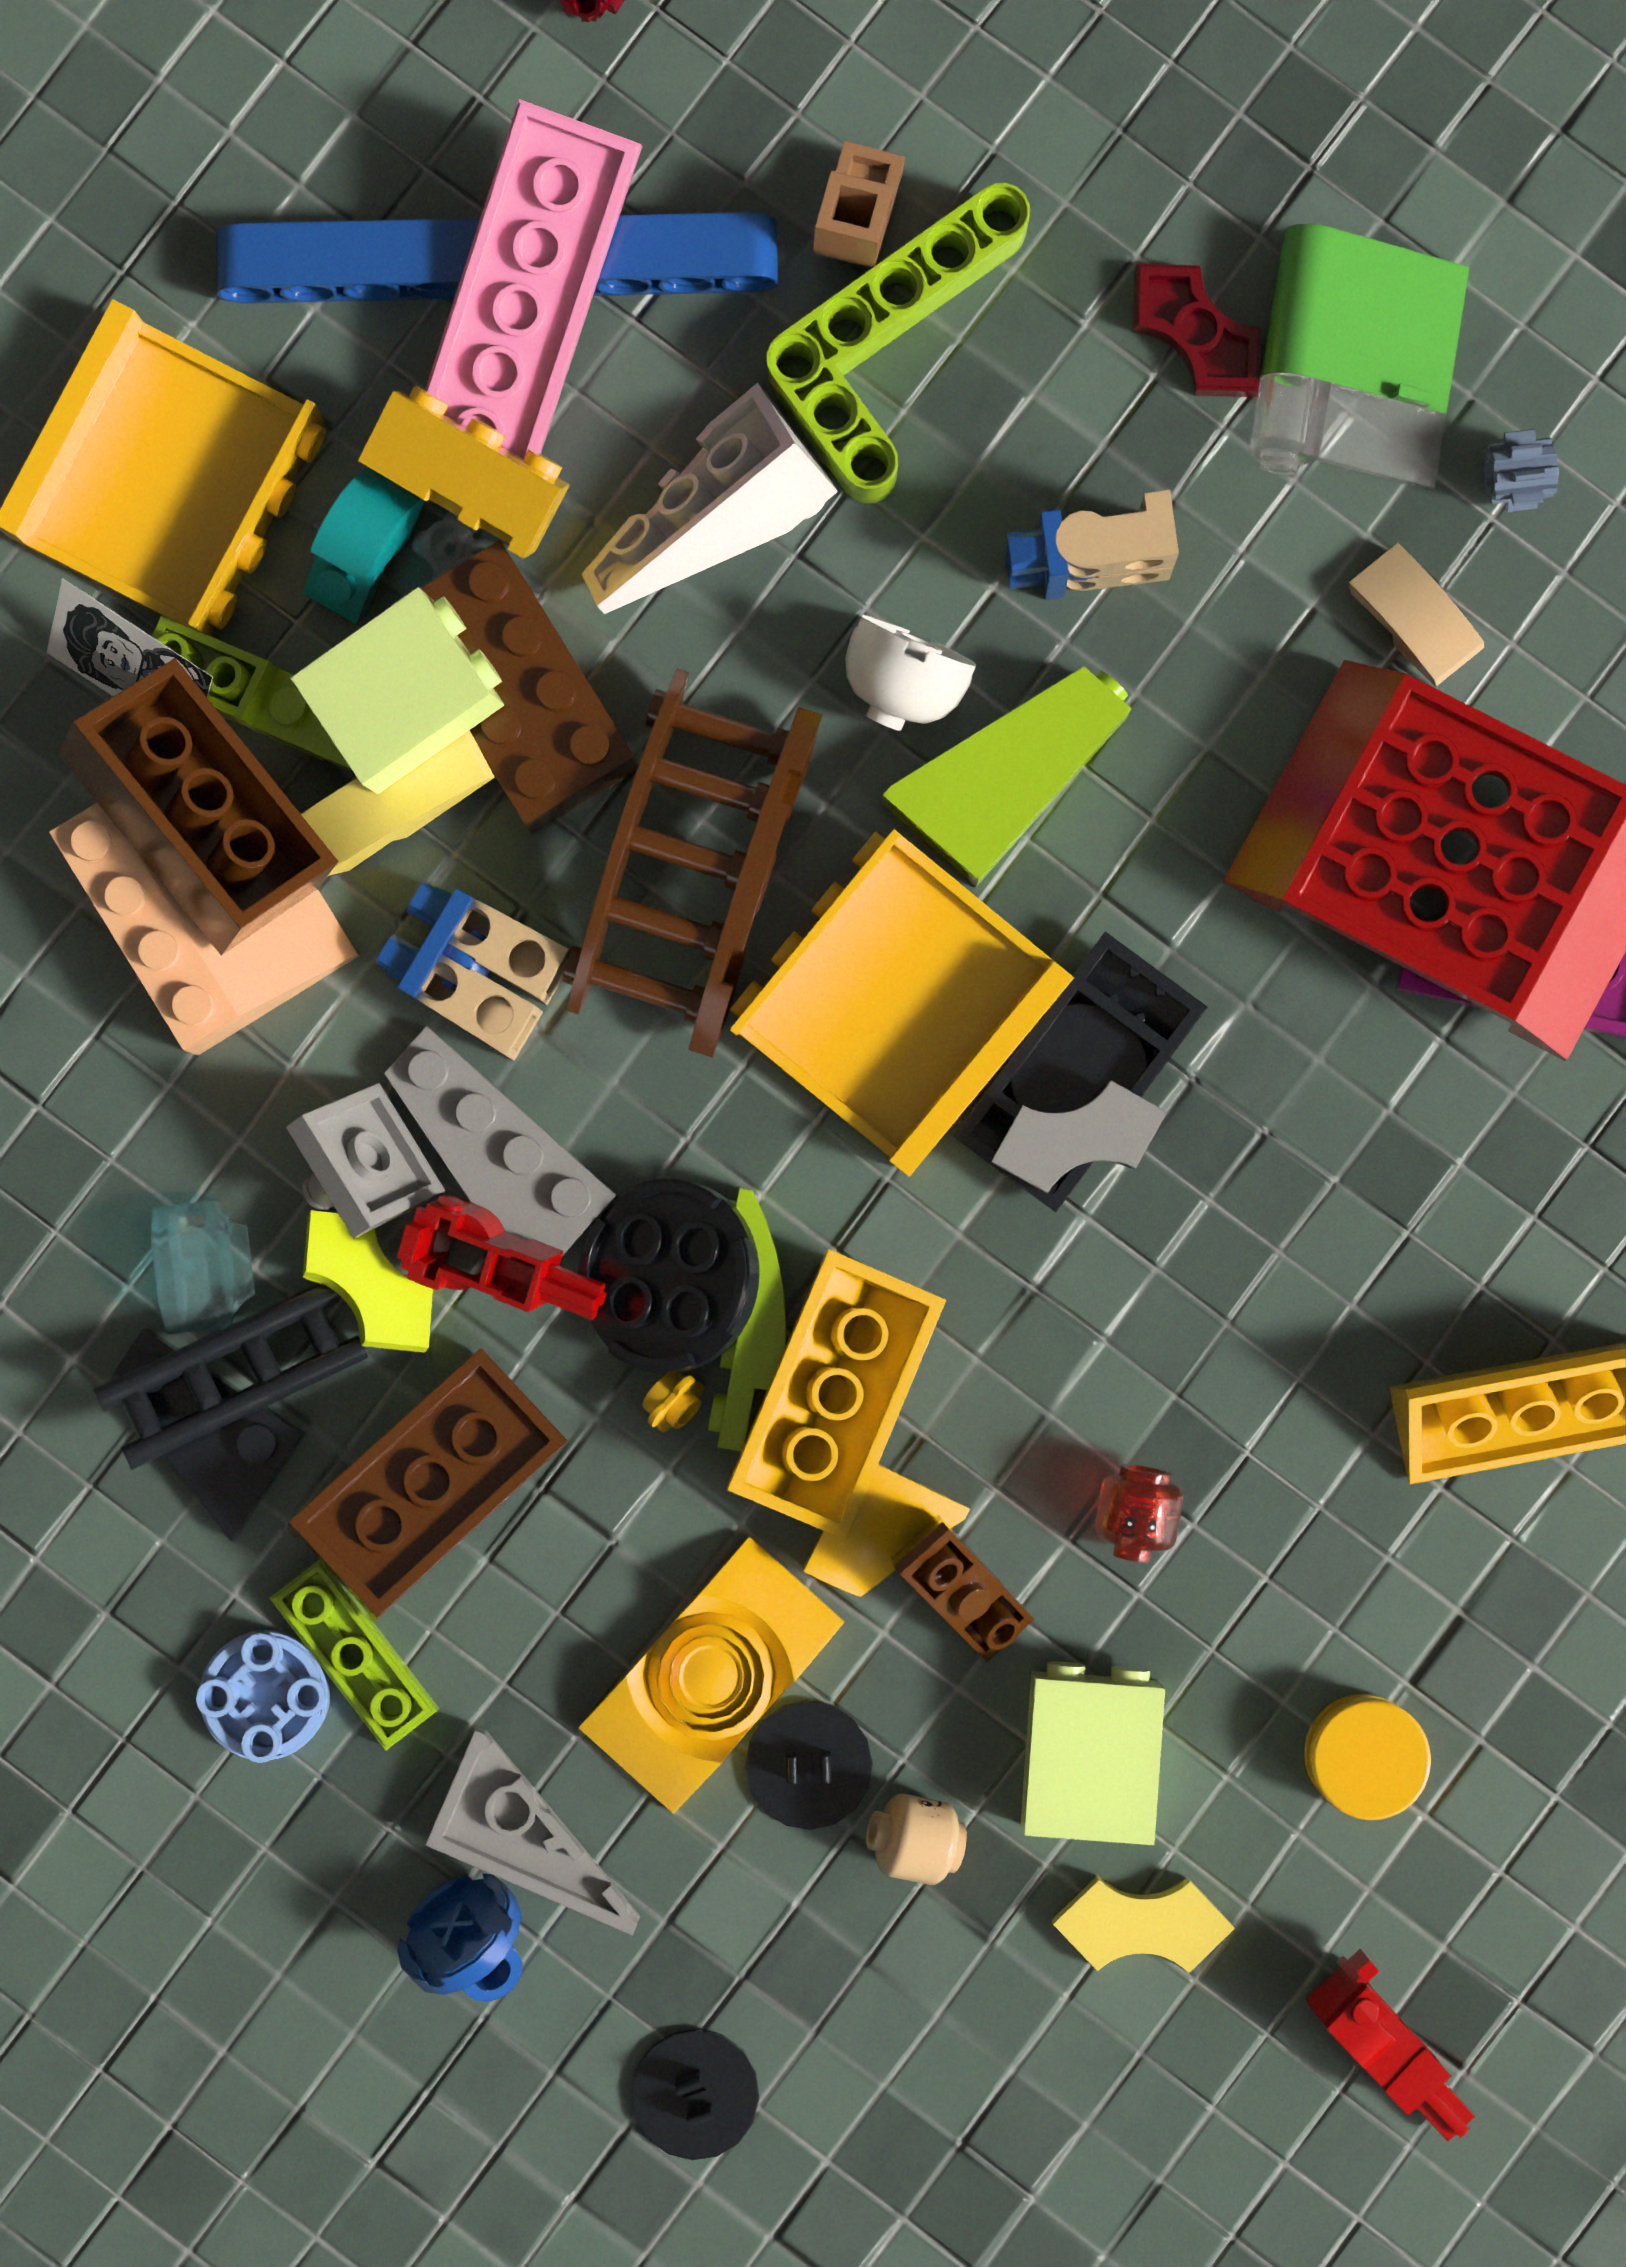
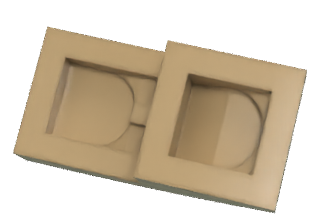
[1349,543,1484,687]

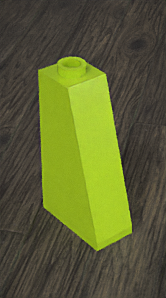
[882,666,1132,888]

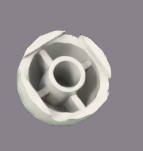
[845,615,976,731]

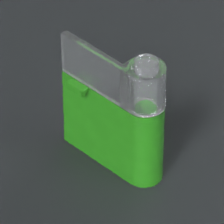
[1249,224,1470,490]

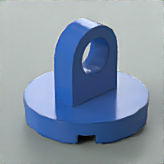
[397,1873,522,2002]

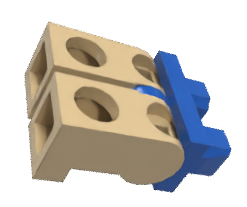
[1005,490,1179,600]
[376,883,570,1061]

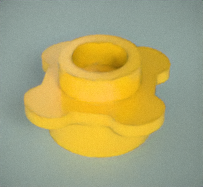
[642,1372,705,1433]

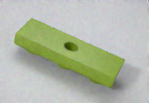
[270,1560,439,1750]

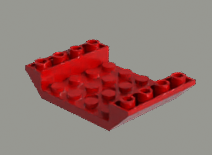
[1223,660,1626,1061]

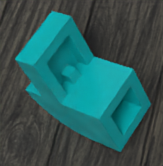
[302,467,425,624]

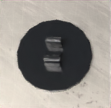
[745,1700,873,1830]
[631,2029,760,2160]

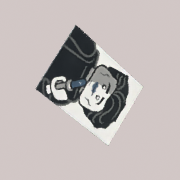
[47,578,213,697]

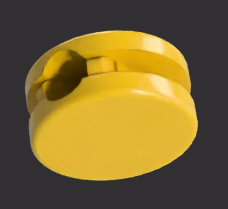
[1304,1694,1431,1820]

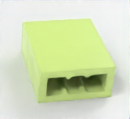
[291,587,504,794]
[1020,1661,1165,1845]

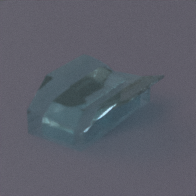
[151,1200,255,1335]

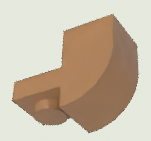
[813,141,905,269]

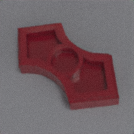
[1133,264,1261,397]

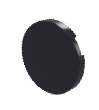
[578,1179,760,1373]

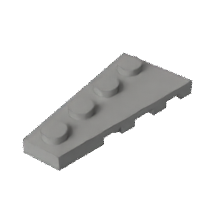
[384,1026,617,1258]

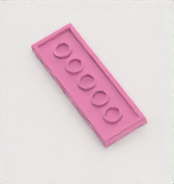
[425,99,642,458]

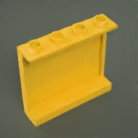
[0,299,326,636]
[730,829,1074,1177]

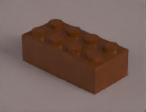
[390,540,638,834]
[58,658,339,956]

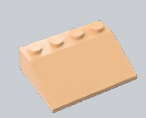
[49,803,359,1055]

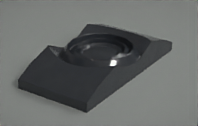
[953,931,1208,1213]

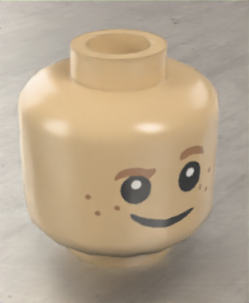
[866,1793,967,1885]

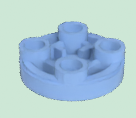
[196,1629,330,1763]

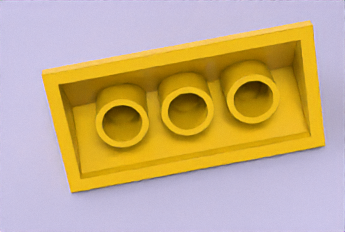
[726,1249,946,1540]
[1389,1342,1626,1484]

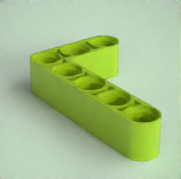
[767,183,1030,504]

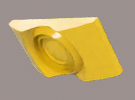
[578,1535,844,1814]

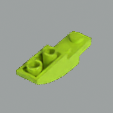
[152,616,353,772]
[708,1188,786,1452]

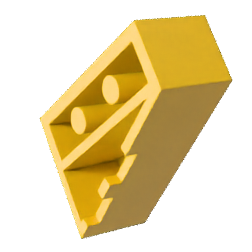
[358,386,570,559]

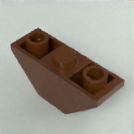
[891,1515,1034,1662]

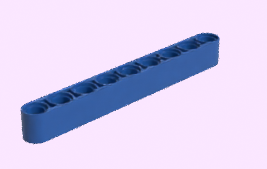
[216,212,778,303]

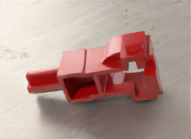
[397,1195,607,1320]
[1305,1949,1475,2142]

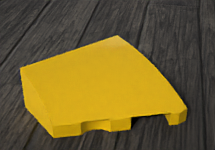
[803,1463,970,1597]

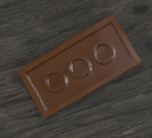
[286,1348,568,1624]

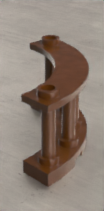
[562,668,823,1057]

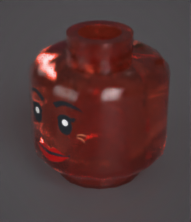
[1095,1464,1184,1562]

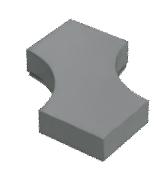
[991,1081,1167,1194]

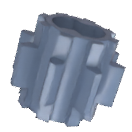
[1483,429,1559,512]

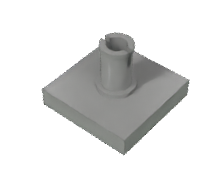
[286,1083,445,1238]

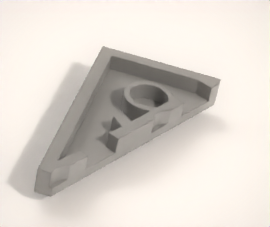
[426,1727,640,1936]

